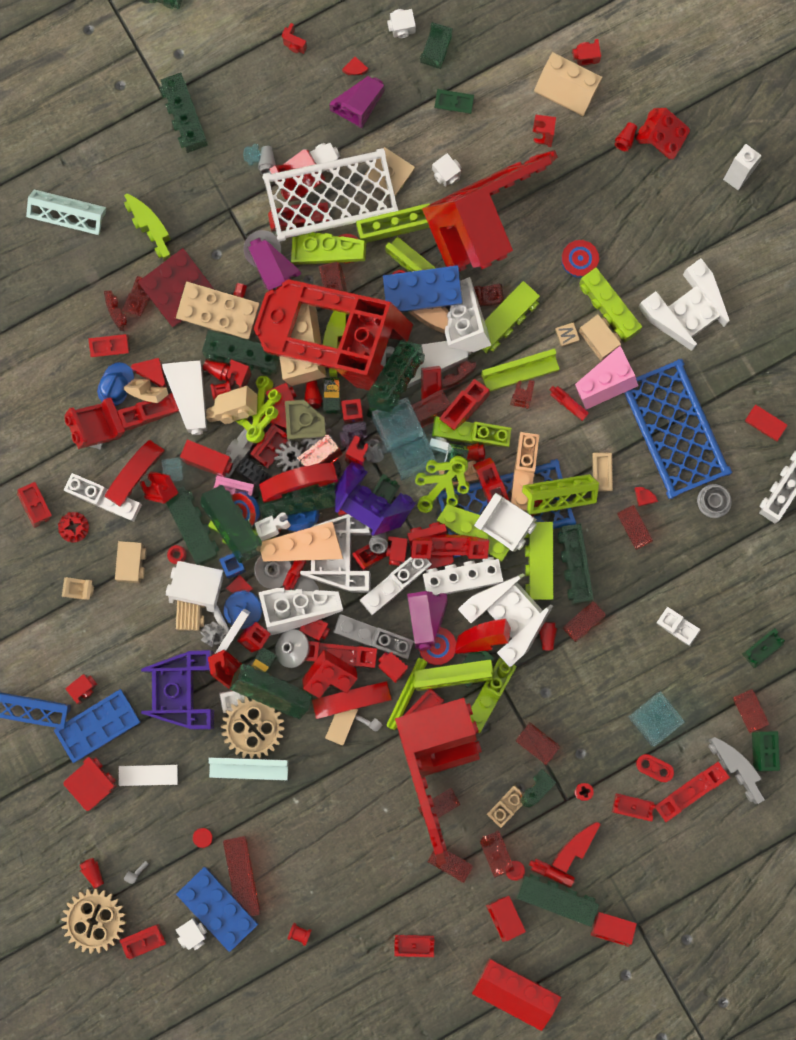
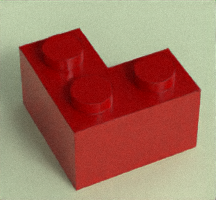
[302,650,358,699]

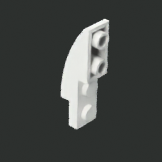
[64,473,142,522]
[360,557,432,615]

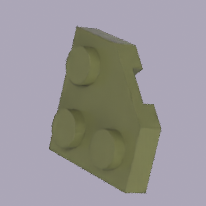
[285,400,326,440]

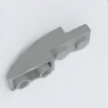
[333,614,414,659]
[708,737,764,804]

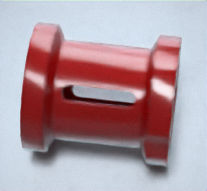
[210,380,232,401]
[574,783,594,801]
[287,923,312,946]

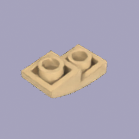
[487,785,529,828]

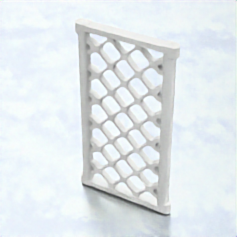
[262,148,399,242]

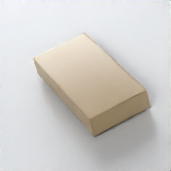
[592,453,613,491]
[325,709,358,746]

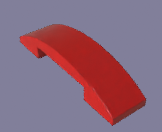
[104,440,165,507]
[259,463,338,503]
[411,535,489,559]
[305,641,377,668]
[312,681,391,719]
[655,762,730,822]

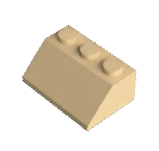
[534,52,602,116]

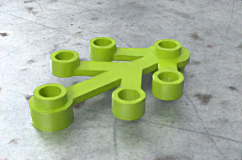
[235,376,281,443]
[415,456,470,513]

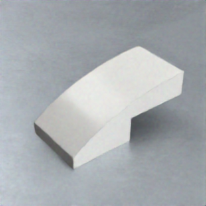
[657,607,701,646]

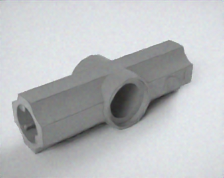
[225,428,254,478]

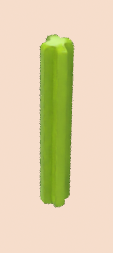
[387,658,427,730]

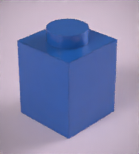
[219,552,246,579]

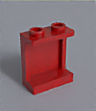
[65,397,125,449]

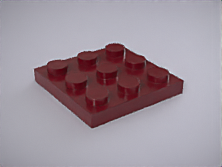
[138,248,215,328]

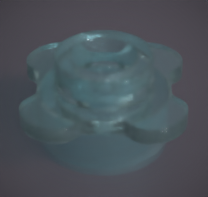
[243,144,260,165]

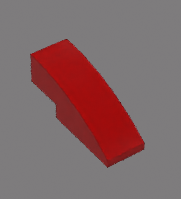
[268,202,330,232]
[439,379,490,431]
[117,393,179,431]
[473,457,510,503]
[455,619,511,654]
[551,822,600,873]

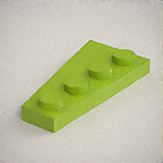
[291,232,366,265]
[437,504,510,562]

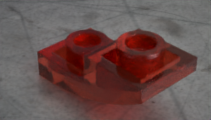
[123,276,150,317]
[474,283,504,307]
[104,290,127,331]
[441,361,477,390]
[617,505,653,550]
[563,601,606,642]
[427,850,473,883]

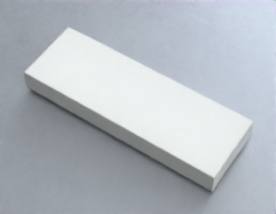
[215,609,251,654]
[119,765,178,786]

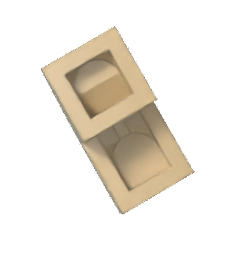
[124,379,168,403]

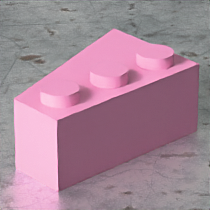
[575,346,638,410]

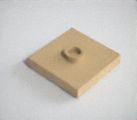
[365,147,415,197]

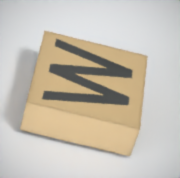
[555,322,579,347]

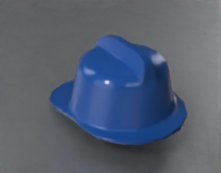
[97,362,134,406]

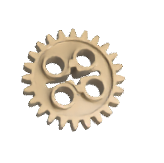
[221,695,284,759]
[61,888,126,954]

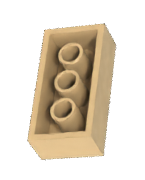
[279,304,326,386]

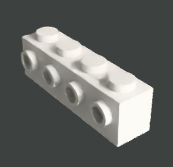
[759,450,796,523]
[423,557,503,596]

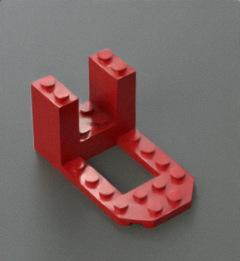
[422,150,558,272]
[254,279,413,395]
[395,698,482,866]

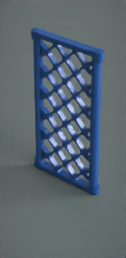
[624,359,732,499]
[437,459,576,558]

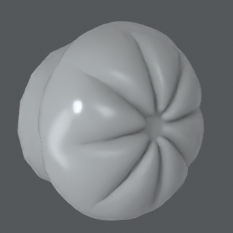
[697,484,732,518]

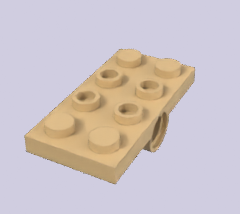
[176,282,260,340]

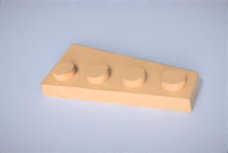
[258,522,344,561]

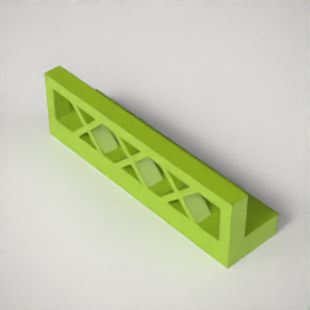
[385,236,435,272]
[481,348,560,392]
[522,474,599,515]
[414,660,494,691]

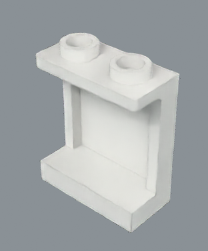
[474,493,537,552]
[166,561,223,612]

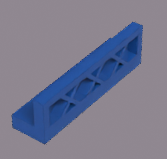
[0,692,71,729]

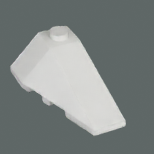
[445,277,491,352]
[259,588,343,635]

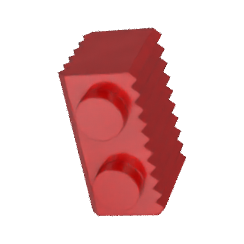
[378,652,408,683]

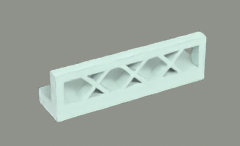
[26,190,106,235]
[209,758,288,780]

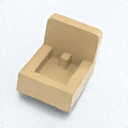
[62,577,94,600]

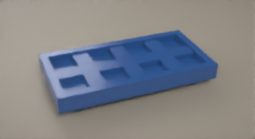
[383,265,463,312]
[54,689,141,763]
[176,866,258,952]

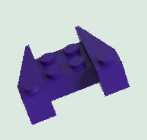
[335,462,416,536]
[141,650,214,730]

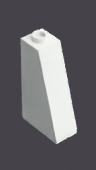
[723,144,761,190]
[397,341,471,389]
[162,360,207,435]

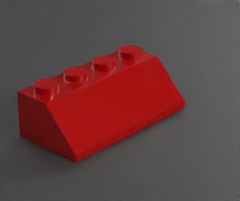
[472,958,561,1031]

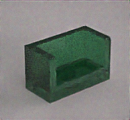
[420,22,453,69]

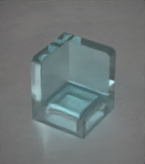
[161,457,184,482]

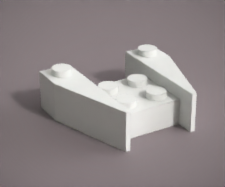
[638,259,730,351]
[300,514,371,593]
[458,573,553,667]

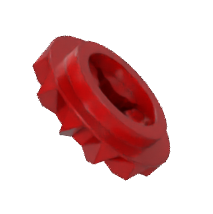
[58,512,89,543]

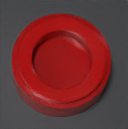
[193,828,213,848]
[505,861,525,881]

